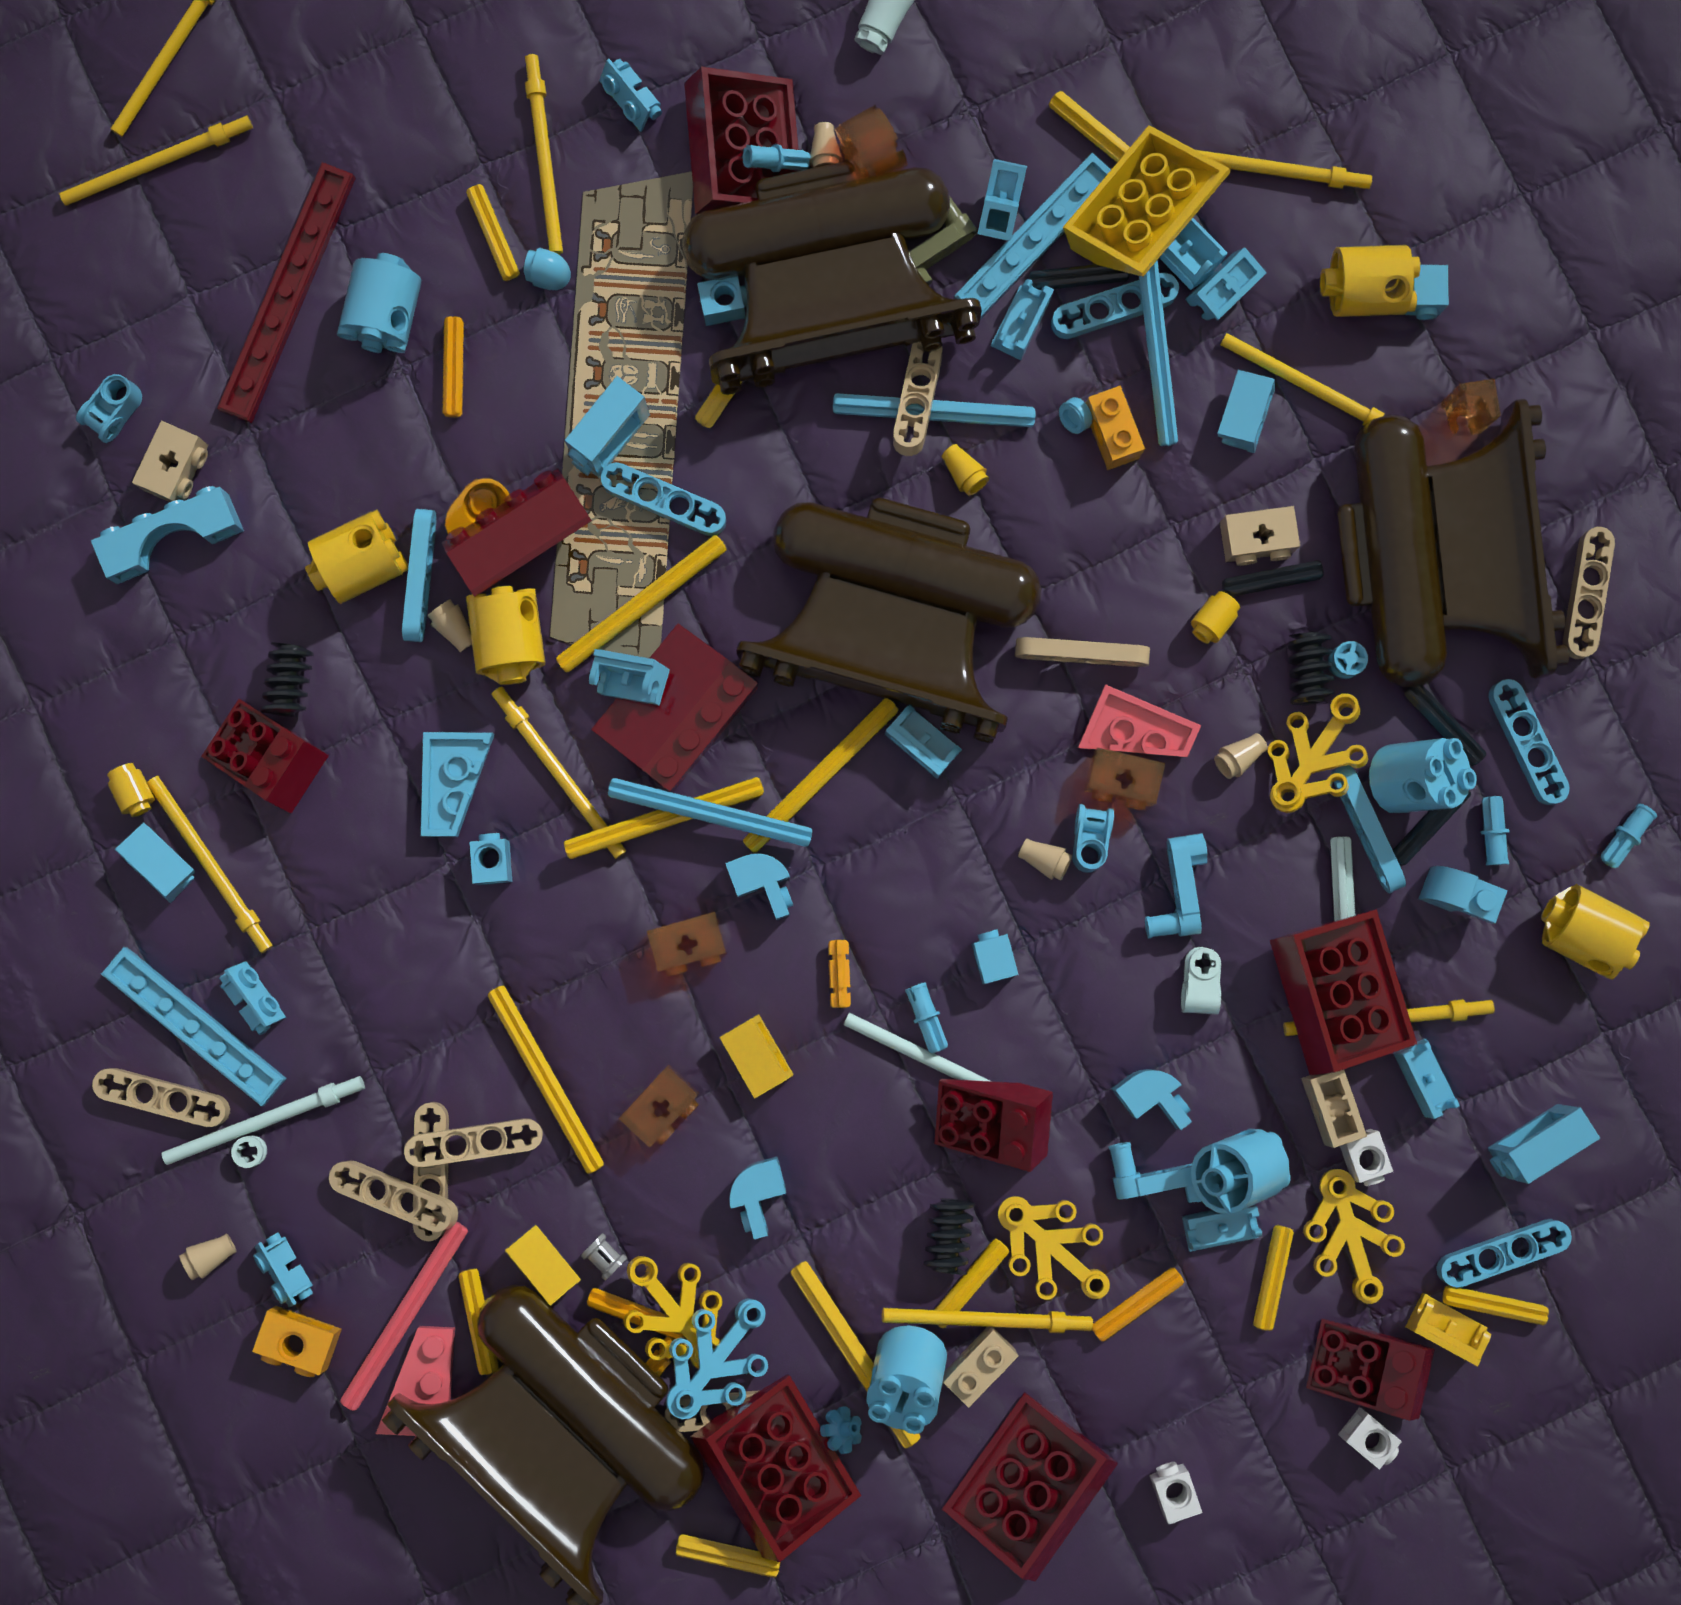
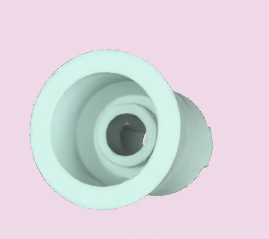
[855,0,915,55]

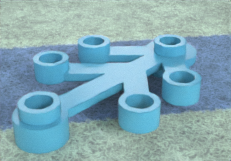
[666,1298,768,1419]

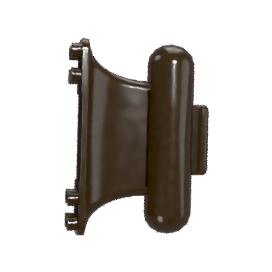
[682,161,982,395]
[1337,399,1569,687]
[736,498,1042,744]
[382,1285,705,1605]

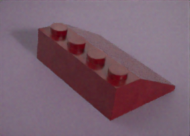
[684,66,800,214]
[591,623,758,793]
[1270,909,1417,1075]
[690,1375,862,1562]
[942,1392,1118,1581]

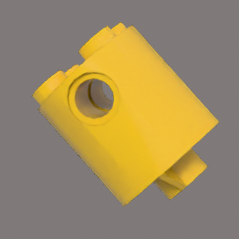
[1320,245,1420,317]
[305,509,408,604]
[466,586,546,685]
[1541,884,1650,980]

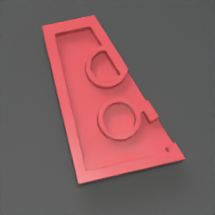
[1077,684,1201,757]
[376,1326,455,1436]

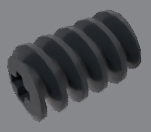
[1287,632,1335,706]
[260,642,314,717]
[923,1198,975,1275]

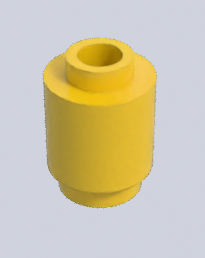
[1191,591,1240,644]
[107,763,155,817]

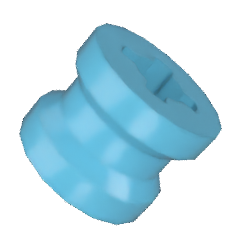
[1328,641,1368,679]

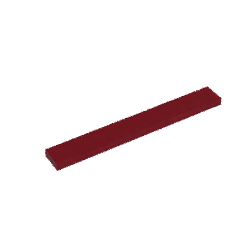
[217,162,356,424]

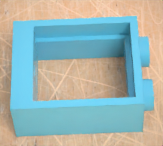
[565,376,650,478]
[1488,1104,1600,1184]

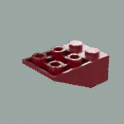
[201,699,329,814]
[934,1079,1053,1172]
[1306,1319,1435,1421]

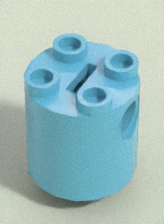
[337,253,422,353]
[1369,738,1477,813]
[1191,1129,1291,1214]
[866,1325,947,1434]

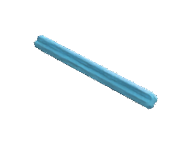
[1139,261,1178,446]
[833,393,1036,427]
[608,778,812,847]

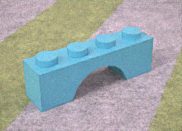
[91,486,244,584]

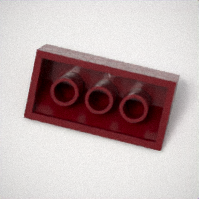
[442,468,592,597]

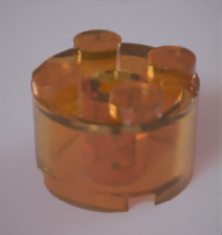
[835,104,908,179]

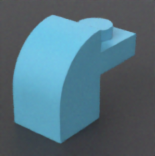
[977,159,1027,241]
[725,854,794,920]
[1419,866,1508,924]
[1111,1069,1192,1130]
[730,1157,786,1239]

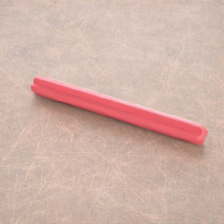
[340,1222,468,1411]

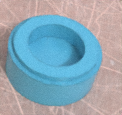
[1059,397,1092,434]

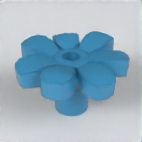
[820,1407,862,1454]

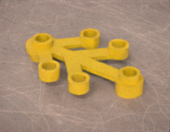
[1267,694,1368,813]
[1303,1169,1405,1304]
[998,1196,1110,1300]
[623,1256,723,1369]

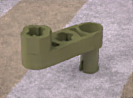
[909,197,978,285]

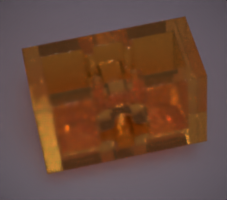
[1084,747,1165,811]
[647,912,727,977]
[619,1065,700,1147]

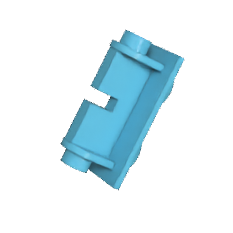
[599,59,662,132]
[219,961,286,1035]
[253,1232,313,1308]

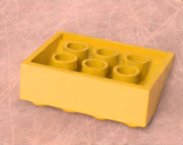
[1063,125,1230,277]

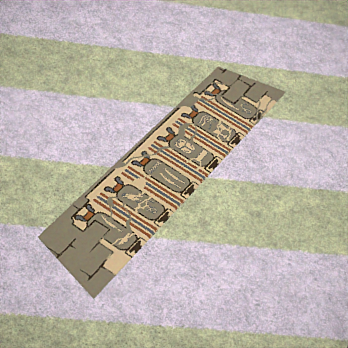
[550,171,693,658]

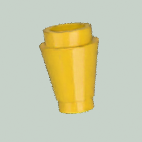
[941,444,989,496]

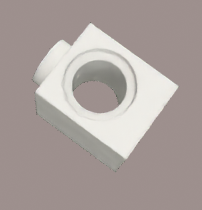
[1340,1129,1393,1186]
[1338,1407,1402,1470]
[1149,1462,1202,1524]

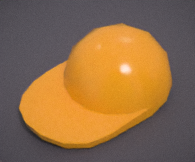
[445,478,509,534]

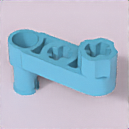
[1144,833,1208,939]
[1108,1142,1201,1203]

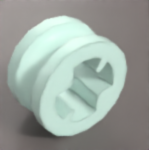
[231,1135,267,1168]

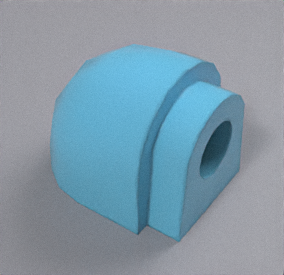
[524,248,571,291]

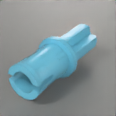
[743,144,811,172]
[1481,796,1510,865]
[1601,803,1657,868]
[905,982,948,1053]

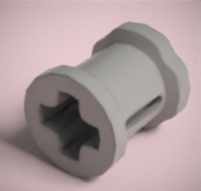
[580,1233,627,1281]

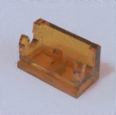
[1441,379,1501,435]

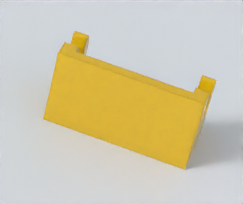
[719,1015,794,1099]
[505,1225,581,1306]
[1405,1293,1491,1367]

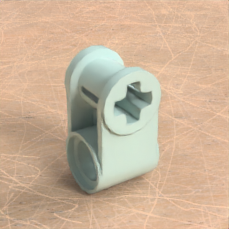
[1181,947,1221,1015]

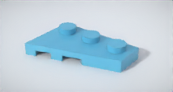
[421,732,495,837]

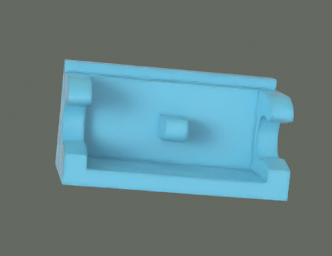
[1159,218,1228,290]
[1185,247,1267,320]
[991,279,1054,360]
[1217,370,1275,453]
[589,649,670,706]
[885,705,962,779]
[115,823,195,903]
[1393,1039,1460,1119]
[1182,1205,1262,1252]

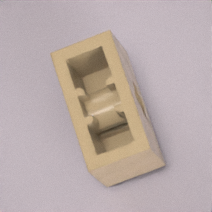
[132,420,208,502]
[1220,506,1300,566]
[1301,1070,1367,1148]
[943,1327,1019,1408]

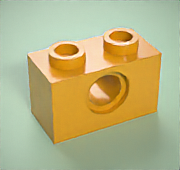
[1086,385,1145,470]
[252,1306,342,1377]

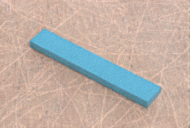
[954,153,1111,320]
[101,947,287,1106]

